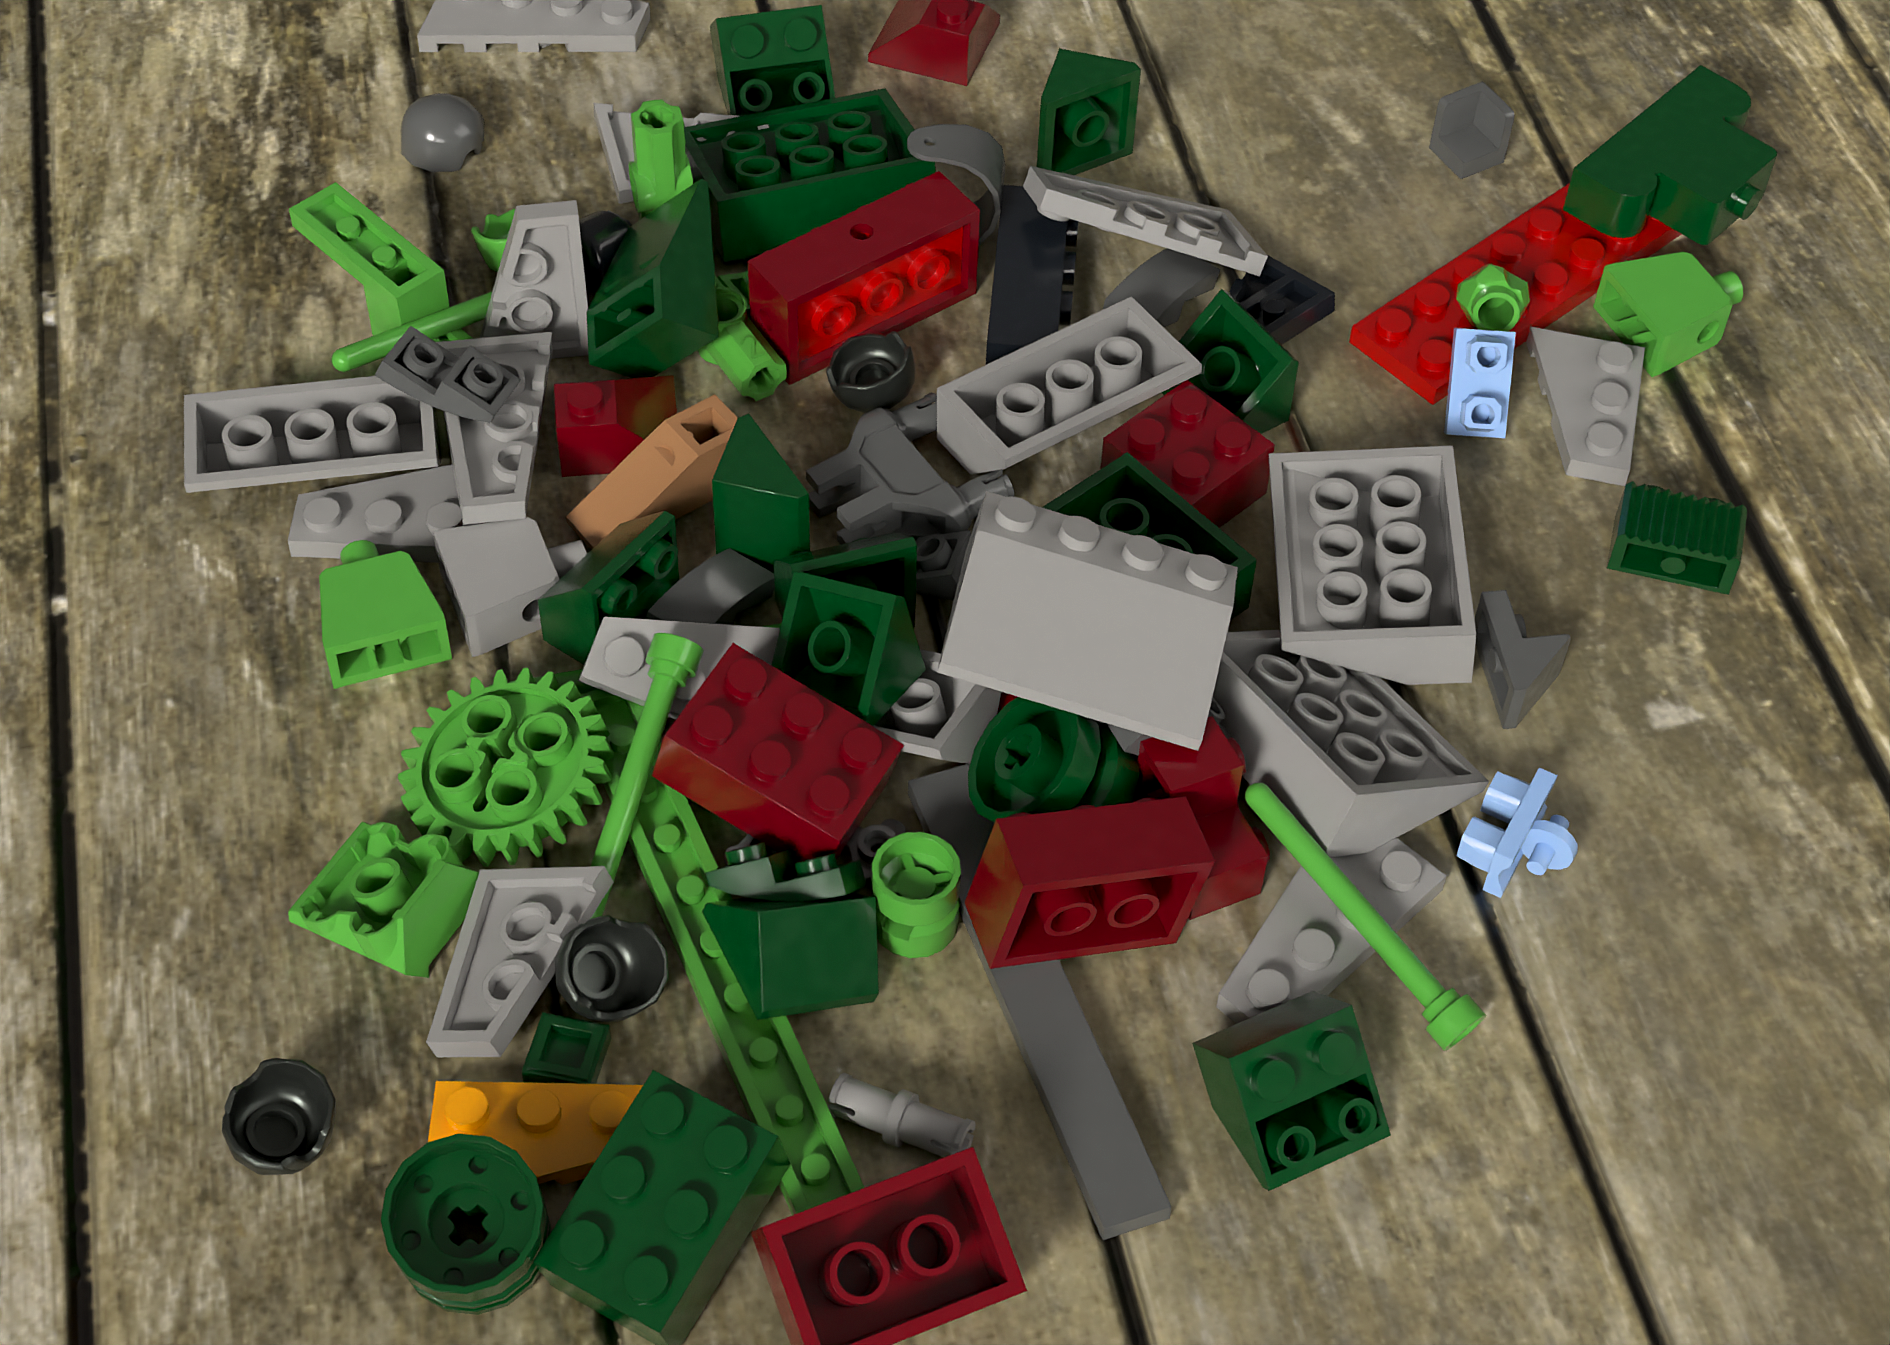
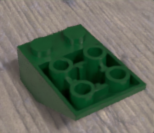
[586,179,719,378]

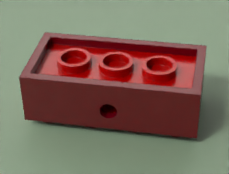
[748,171,980,386]

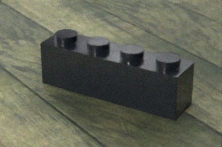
[986,185,1079,365]

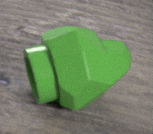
[1456,264,1530,331]

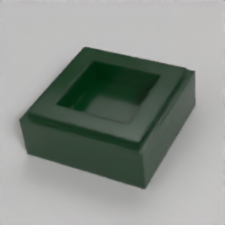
[522,1012,611,1084]

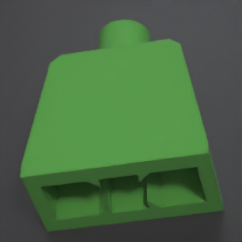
[1593,251,1743,377]
[319,540,452,689]

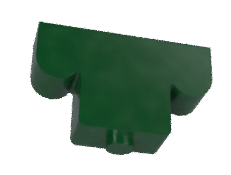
[1563,65,1777,245]

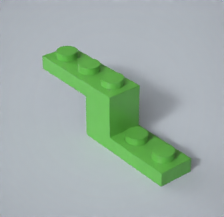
[289,182,473,342]

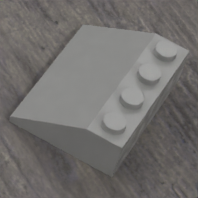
[1269,446,1476,685]
[937,491,1238,751]
[1213,630,1489,857]

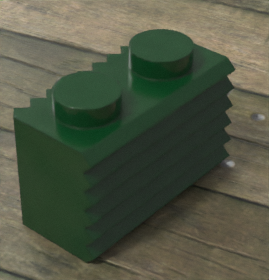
[1606,481,1747,595]

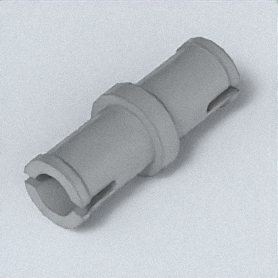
[828,1072,976,1157]

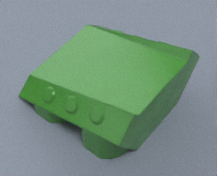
[288,821,479,978]

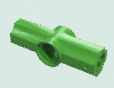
[628,99,693,221]
[698,276,787,401]

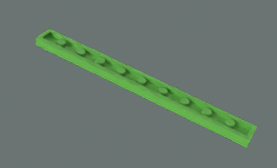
[581,689,865,1215]

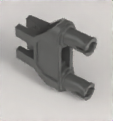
[806,393,1014,545]

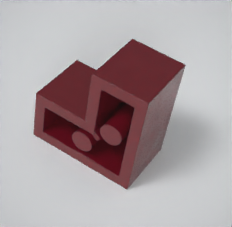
[1133,716,1270,920]

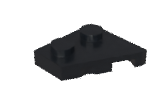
[1229,255,1335,345]

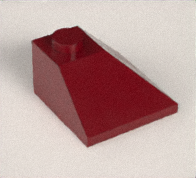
[868,0,1000,86]
[554,375,677,477]

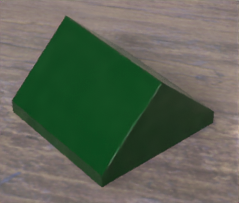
[1036,48,1141,176]
[1162,289,1299,434]
[712,413,810,573]
[771,571,926,726]
[702,893,879,1020]

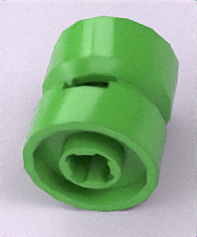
[872,832,961,958]

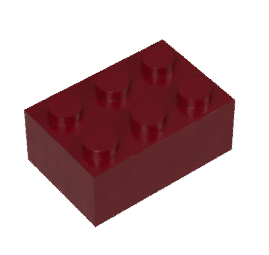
[652,643,904,863]
[964,796,1215,969]
[751,1147,1027,1345]

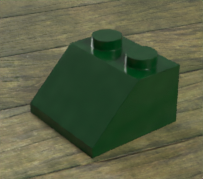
[774,533,917,628]

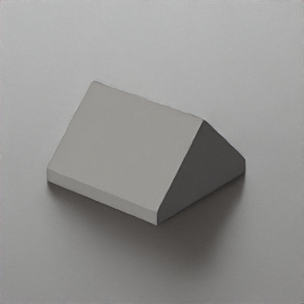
[874,649,1001,764]

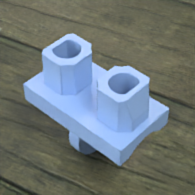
[1444,328,1516,438]
[1456,768,1578,898]

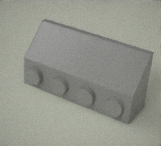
[937,297,1202,474]
[184,376,441,493]

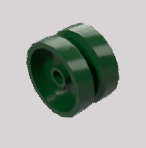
[968,697,1140,823]

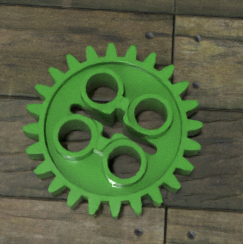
[398,668,614,867]

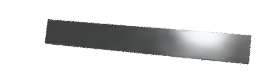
[908,764,1172,1240]

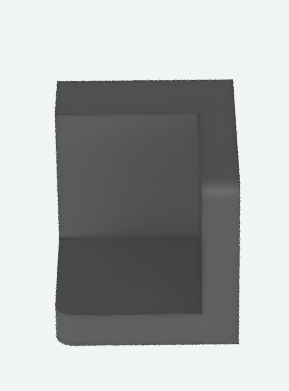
[1429,81,1515,179]

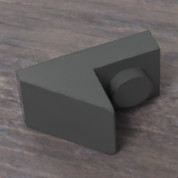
[1475,590,1571,729]

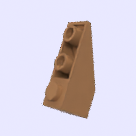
[566,394,738,550]

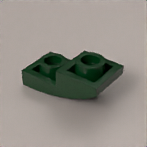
[706,842,867,902]

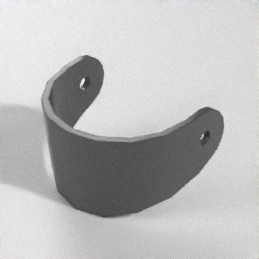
[907,124,1006,246]

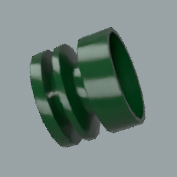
[381,1134,552,1315]

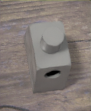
[433,517,587,657]

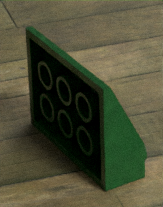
[684,88,936,262]

